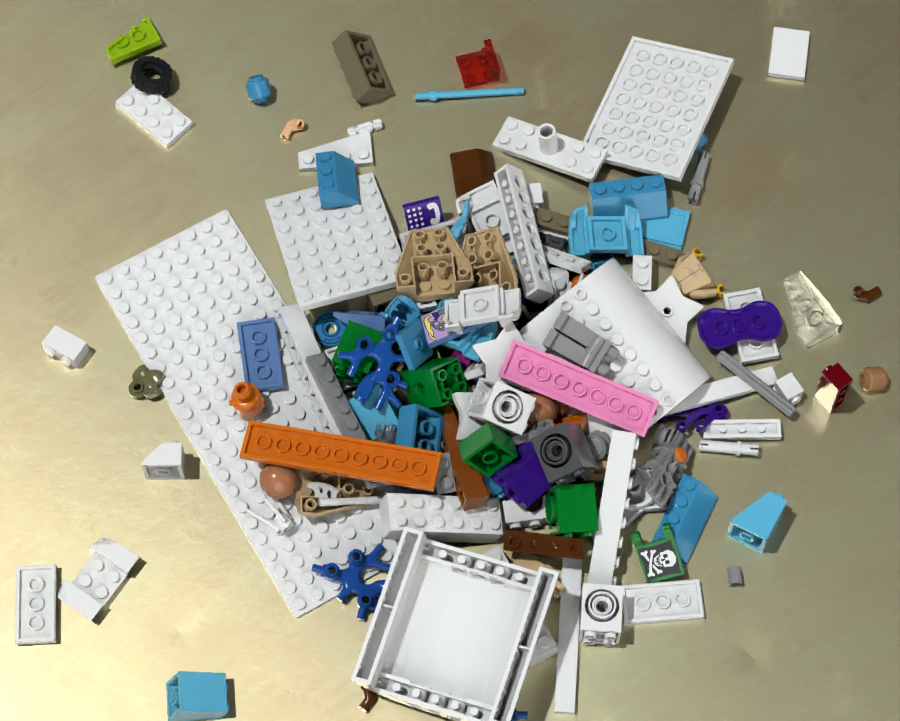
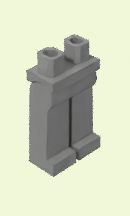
[542,311,620,376]

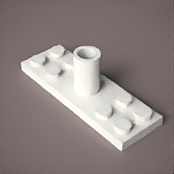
[492,116,608,183]

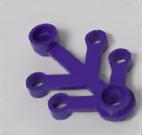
[656,403,728,433]

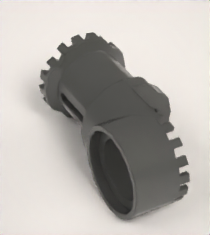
[538,232,566,251]

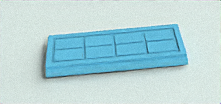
[641,206,690,250]

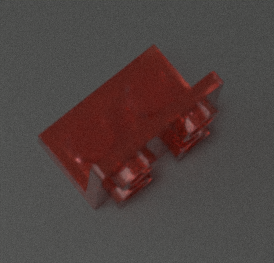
[456,39,500,88]

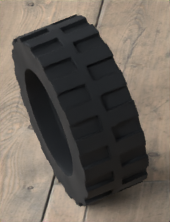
[130,56,173,94]

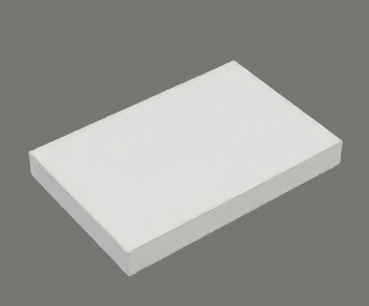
[768,27,810,81]

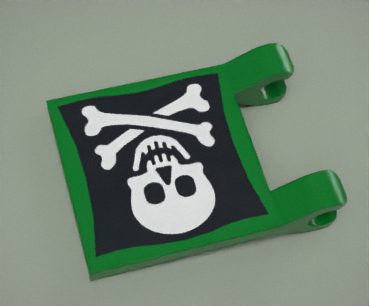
[631,522,685,583]

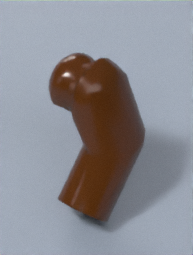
[853,286,882,302]
[358,686,377,712]

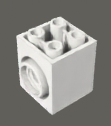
[465,377,536,435]
[579,583,623,646]

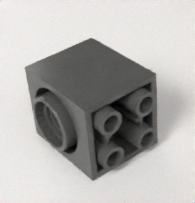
[531,422,598,485]

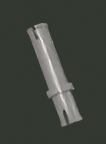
[686,151,711,204]

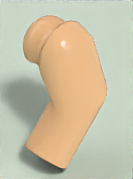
[280,118,305,140]

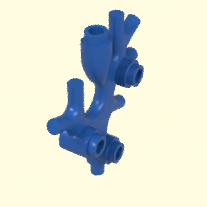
[337,316,408,411]
[311,543,391,621]

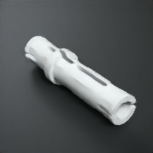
[699,439,759,456]

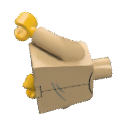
[671,247,727,299]

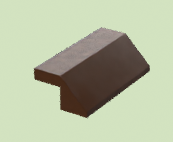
[450,148,498,223]

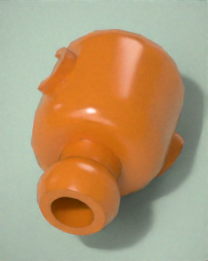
[229,382,266,419]

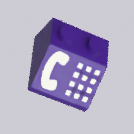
[402,195,445,231]

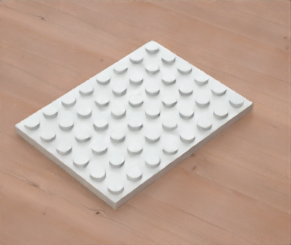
[583,36,734,182]
[265,172,402,312]

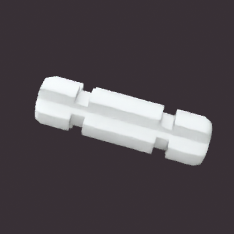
[347,118,383,136]

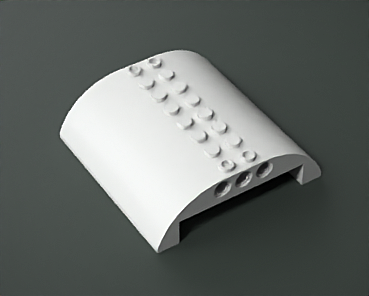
[519,258,712,457]
[351,526,560,721]

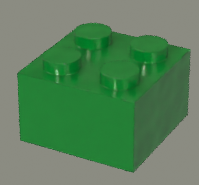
[458,422,518,478]

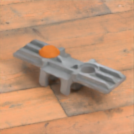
[644,430,694,509]

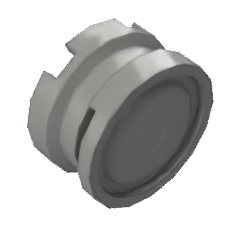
[652,424,676,449]
[586,430,611,461]

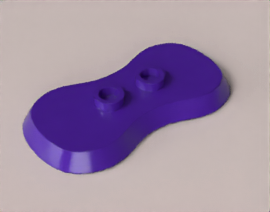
[697,300,782,349]

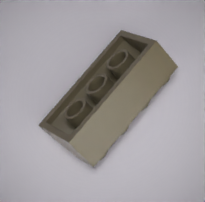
[331,30,395,104]

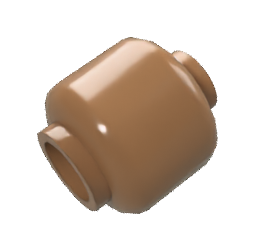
[858,366,889,392]

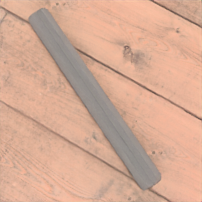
[716,350,796,416]

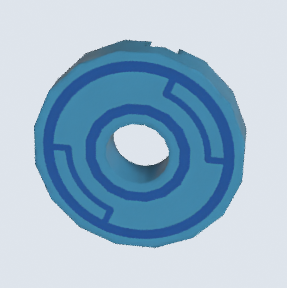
[312,312,347,348]

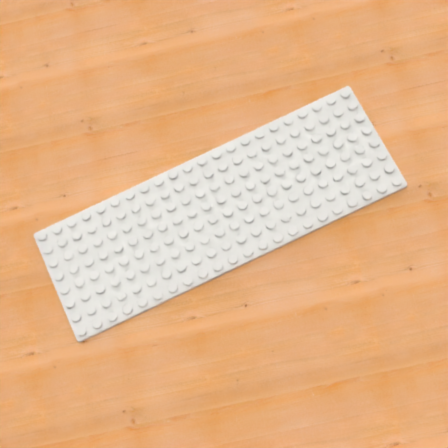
[95,210,404,618]

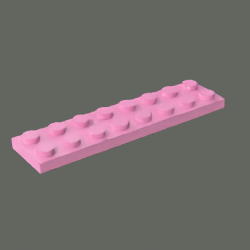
[498,339,659,438]

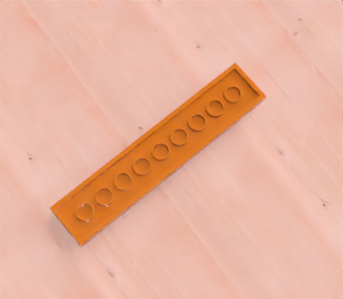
[239,420,442,492]

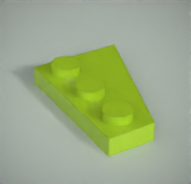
[105,15,162,65]

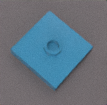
[395,319,433,371]

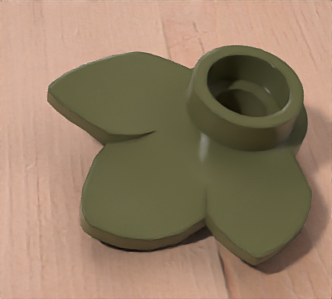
[129,365,163,399]

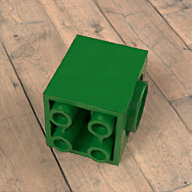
[332,320,382,386]
[401,357,469,408]
[545,483,599,539]

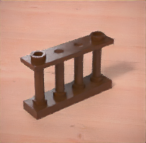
[503,529,585,560]

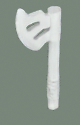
[307,482,384,507]

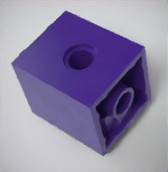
[491,441,554,508]

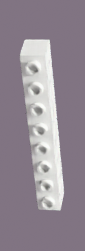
[494,163,554,304]

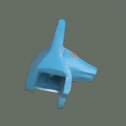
[380,295,422,339]

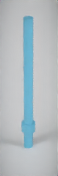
[414,87,524,101]

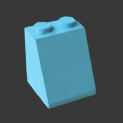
[348,384,399,442]
[727,491,787,553]
[166,671,230,721]

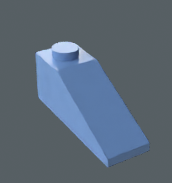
[333,309,390,331]

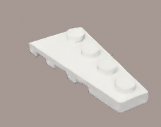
[298,130,373,172]

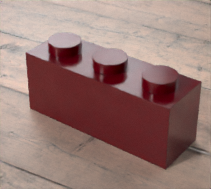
[815,363,853,413]

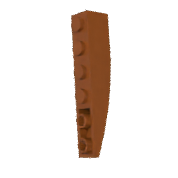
[442,403,490,511]

